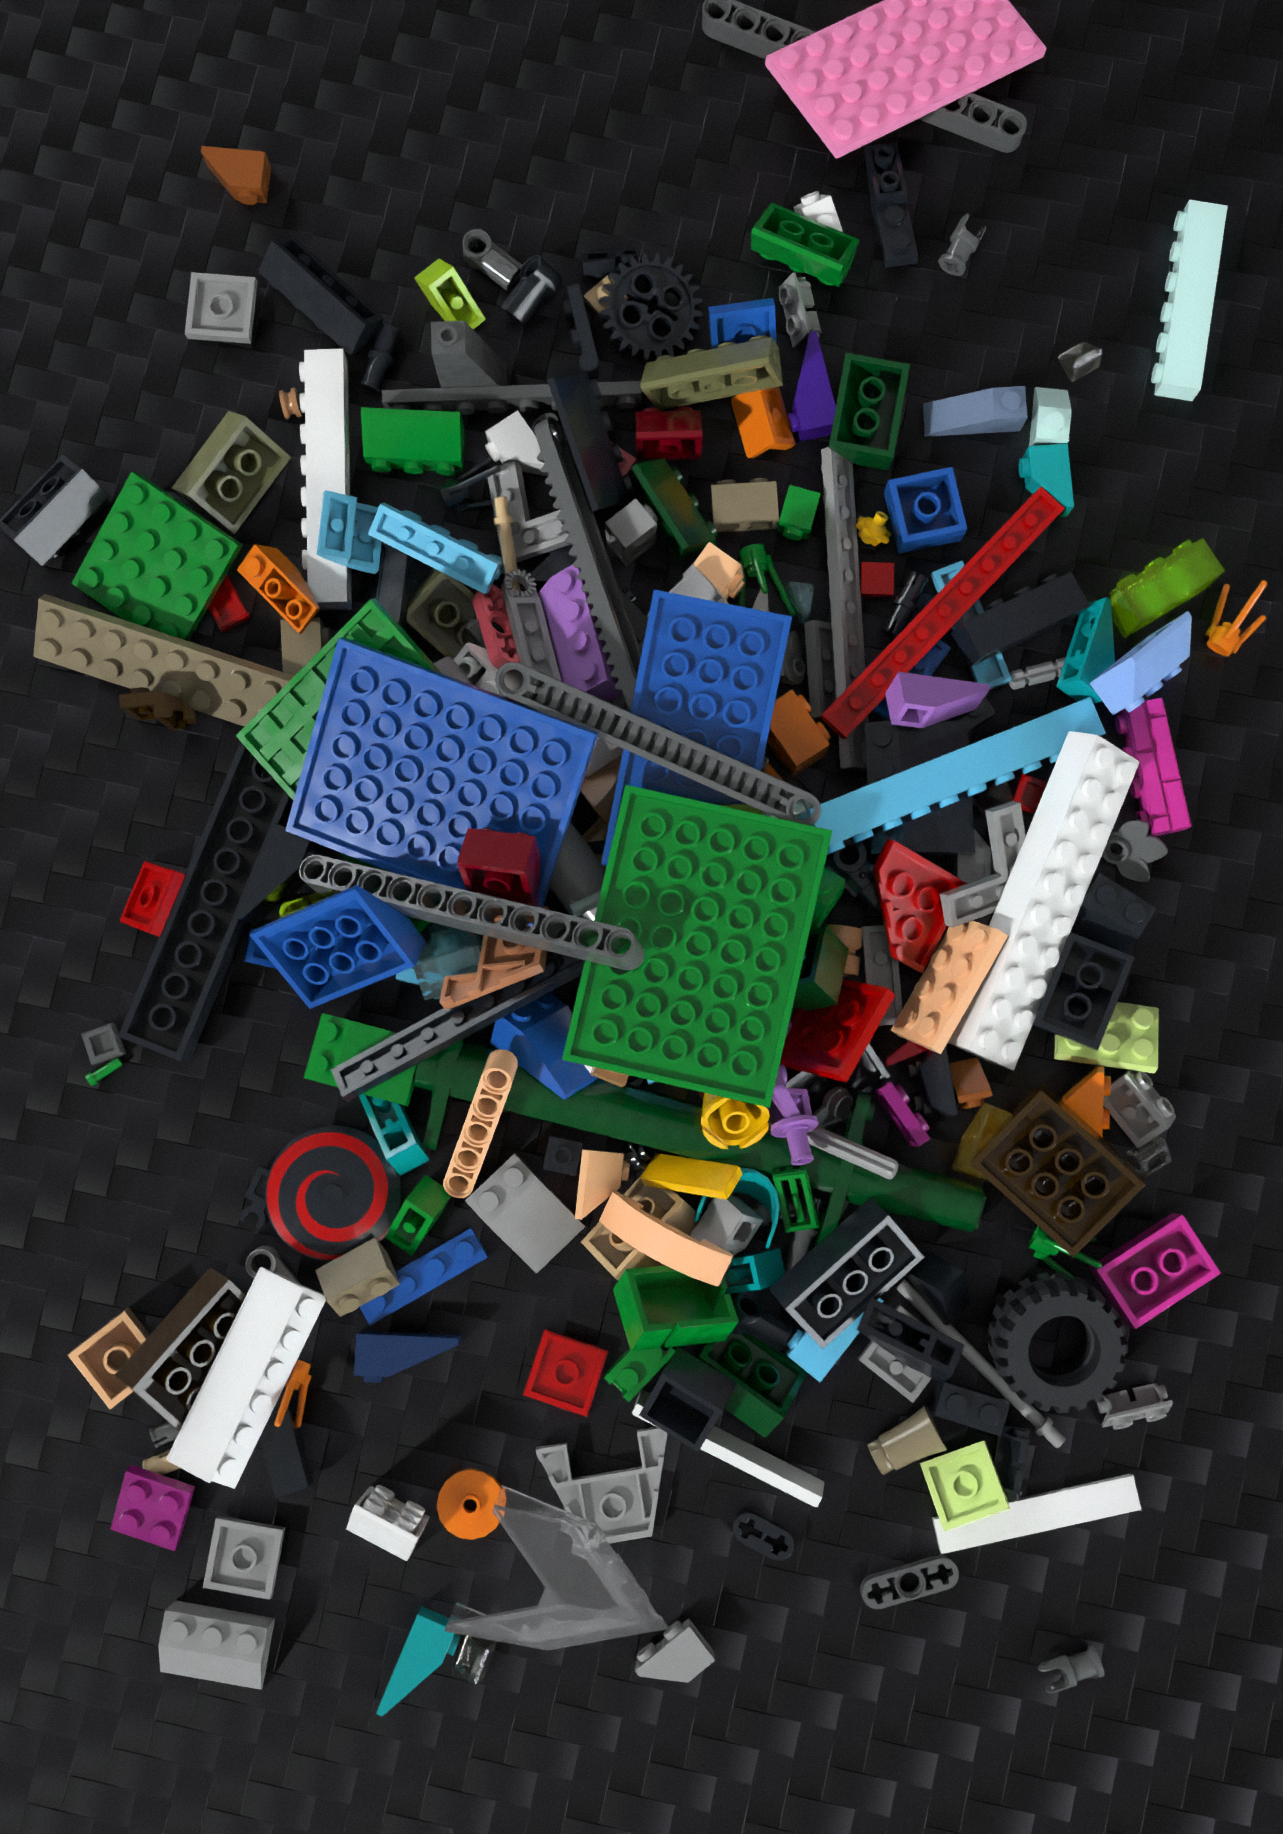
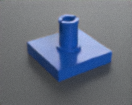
[708,298,776,349]

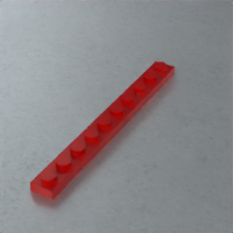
[820,486,1065,740]

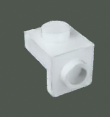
[794,191,843,232]

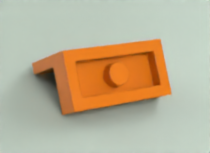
[731,387,796,458]

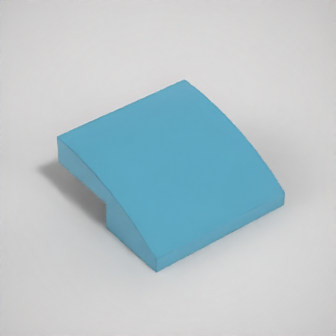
[317,490,382,574]

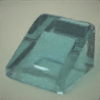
[787,581,814,624]

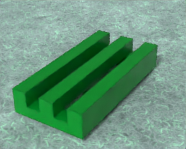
[772,1164,820,1232]

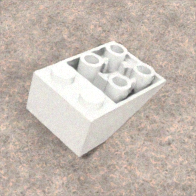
[346,1485,430,1561]

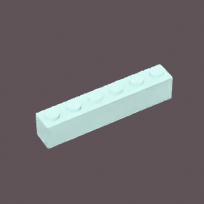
[1151,200,1228,401]

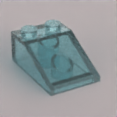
[413,922,482,1000]

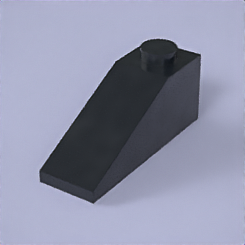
[856,1297,965,1383]

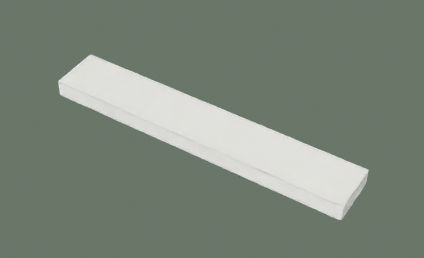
[632,1389,824,1507]
[932,1473,1141,1554]

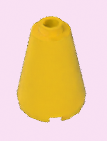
[701,1093,770,1149]

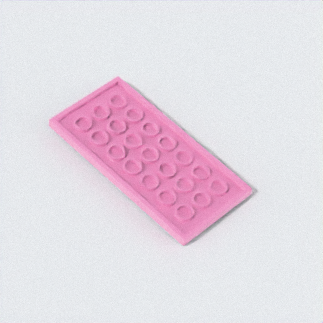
[765,0,1047,159]

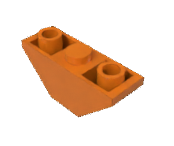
[1062,1066,1111,1143]

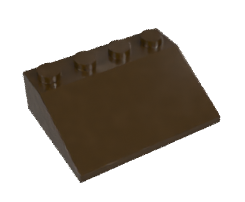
[970,1082,1146,1257]
[115,1268,246,1432]

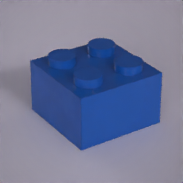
[884,467,967,554]

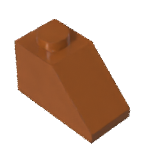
[201,146,271,205]

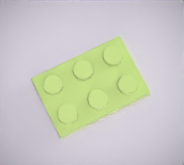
[1054,1002,1159,1073]

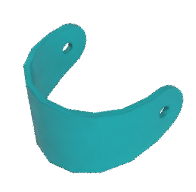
[694,1167,780,1249]

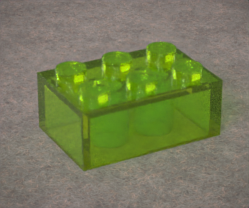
[1109,538,1224,638]

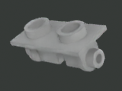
[778,272,822,347]
[1097,1383,1173,1430]

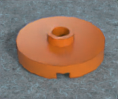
[437,1468,506,1540]

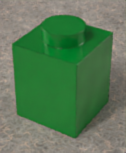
[777,485,821,541]

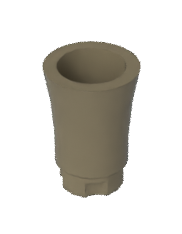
[867,1406,947,1475]

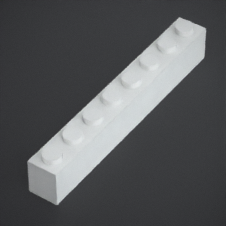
[299,349,352,611]

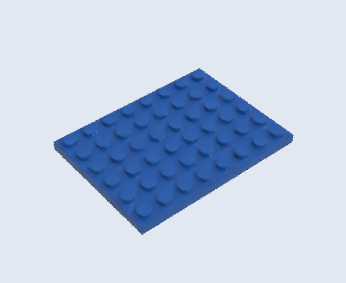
[285,637,599,927]

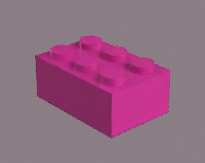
[1088,1213,1221,1329]

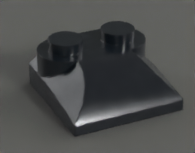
[906,1047,958,1119]

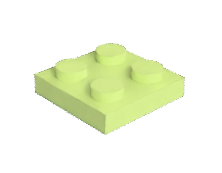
[920,1440,1010,1532]

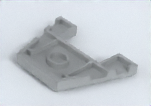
[536,1427,668,1548]

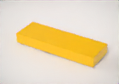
[640,1153,743,1200]

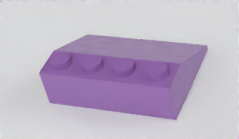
[538,564,623,702]

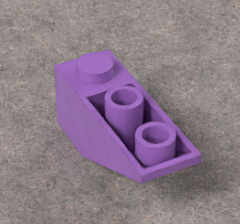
[885,672,990,728]

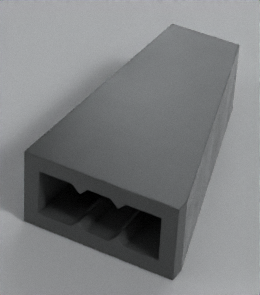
[431,321,508,388]

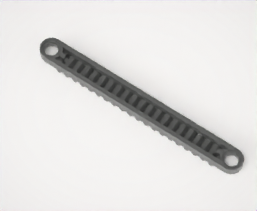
[534,416,641,711]
[495,662,821,826]

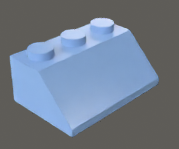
[1090,611,1192,715]

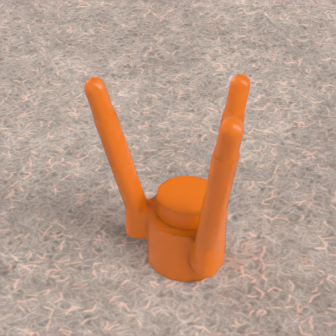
[1205,580,1267,656]
[274,1359,312,1428]

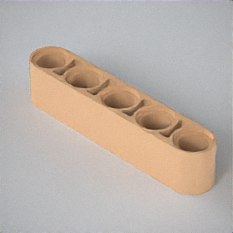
[443,1049,518,1198]

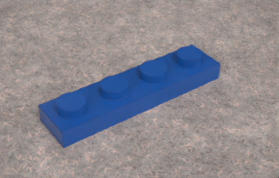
[360,1228,489,1326]

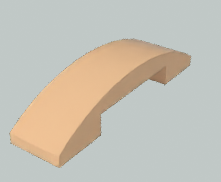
[599,1190,734,1286]

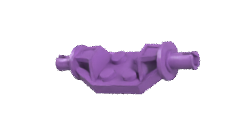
[768,1020,818,1165]

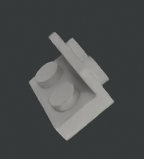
[1103,1070,1176,1148]

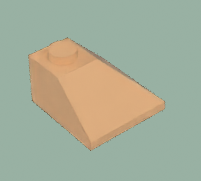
[575,1149,630,1220]

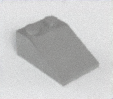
[465,1153,586,1273]

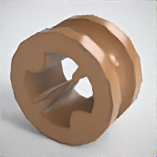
[279,388,302,419]

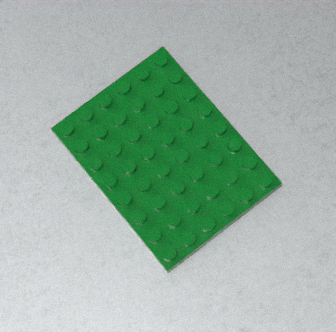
[562,785,832,1108]

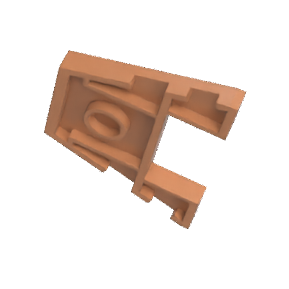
[439,906,550,1009]

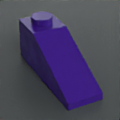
[788,331,836,442]

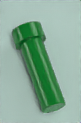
[85,1057,123,1086]

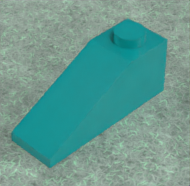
[1056,597,1115,704]
[359,1094,430,1176]
[376,1606,461,1716]

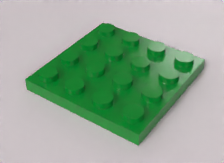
[71,472,243,641]

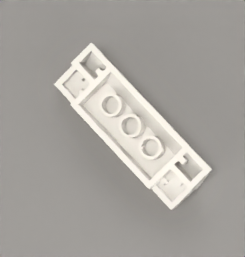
[166,1266,326,1489]

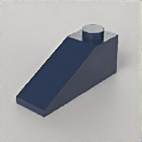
[354,1330,462,1383]

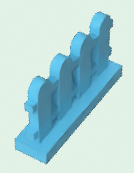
[368,503,505,594]

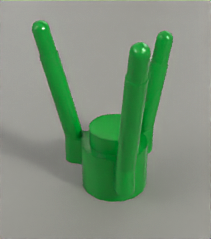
[738,544,796,617]
[1028,1226,1102,1279]

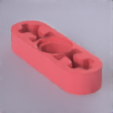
[472,585,519,672]

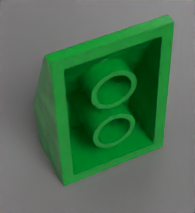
[304,1013,418,1106]

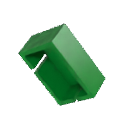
[613,1265,739,1351]

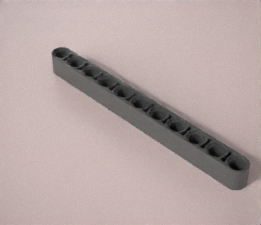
[702,0,1027,153]
[299,855,645,970]

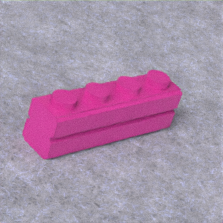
[1115,698,1191,836]

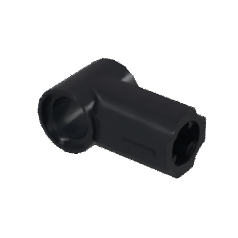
[501,255,562,325]
[731,1291,793,1352]

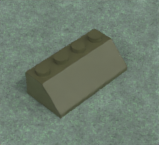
[640,336,783,410]

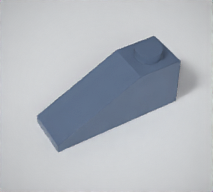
[922,386,1027,437]

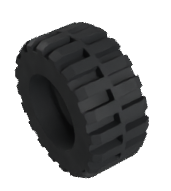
[988,1272,1128,1413]

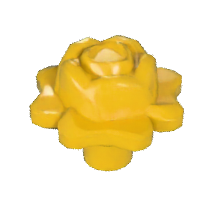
[856,511,891,547]

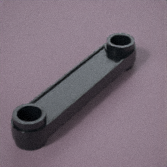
[376,542,414,631]

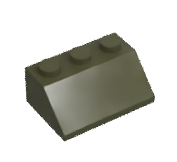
[172,411,291,534]

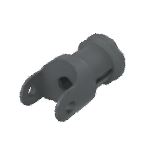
[938,213,986,276]
[1038,1645,1105,1693]

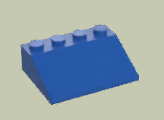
[250,885,426,1009]

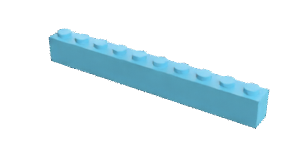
[796,697,1106,855]

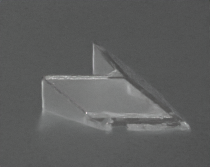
[445,1485,669,1651]

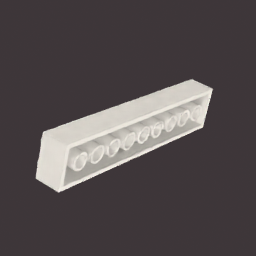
[948,731,1140,1071]

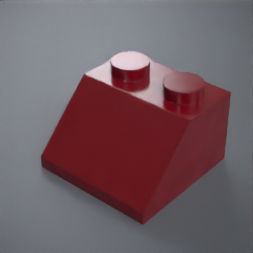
[635,407,702,461]
[457,828,541,907]

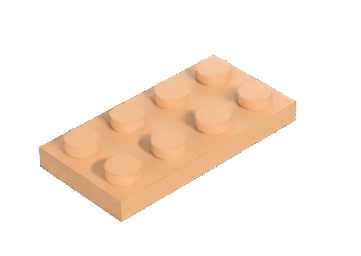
[891,921,1008,1054]

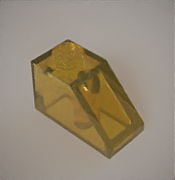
[952,1103,1011,1181]

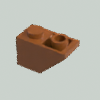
[949,1057,993,1109]

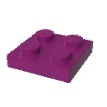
[872,1082,930,1147]
[111,1465,195,1551]

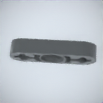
[860,1555,959,1609]

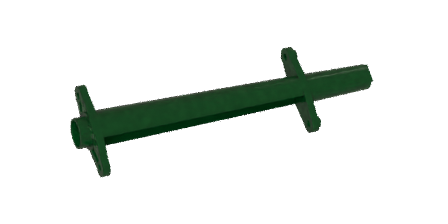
[414,1036,986,1248]

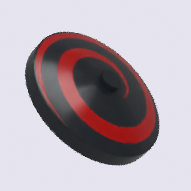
[265,1125,401,1261]

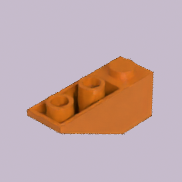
[237,544,320,634]

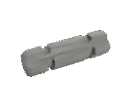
[1009,657,1066,690]

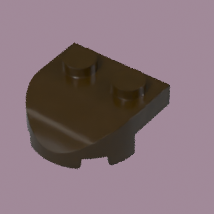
[119,687,197,730]

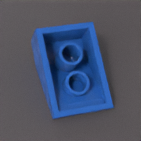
[490,992,599,1100]

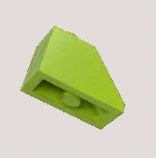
[414,259,486,329]

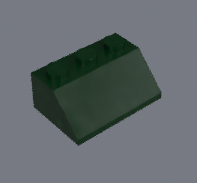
[828,353,910,470]
[631,458,718,568]
[694,1332,808,1438]

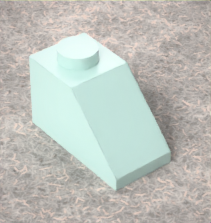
[1029,387,1072,446]

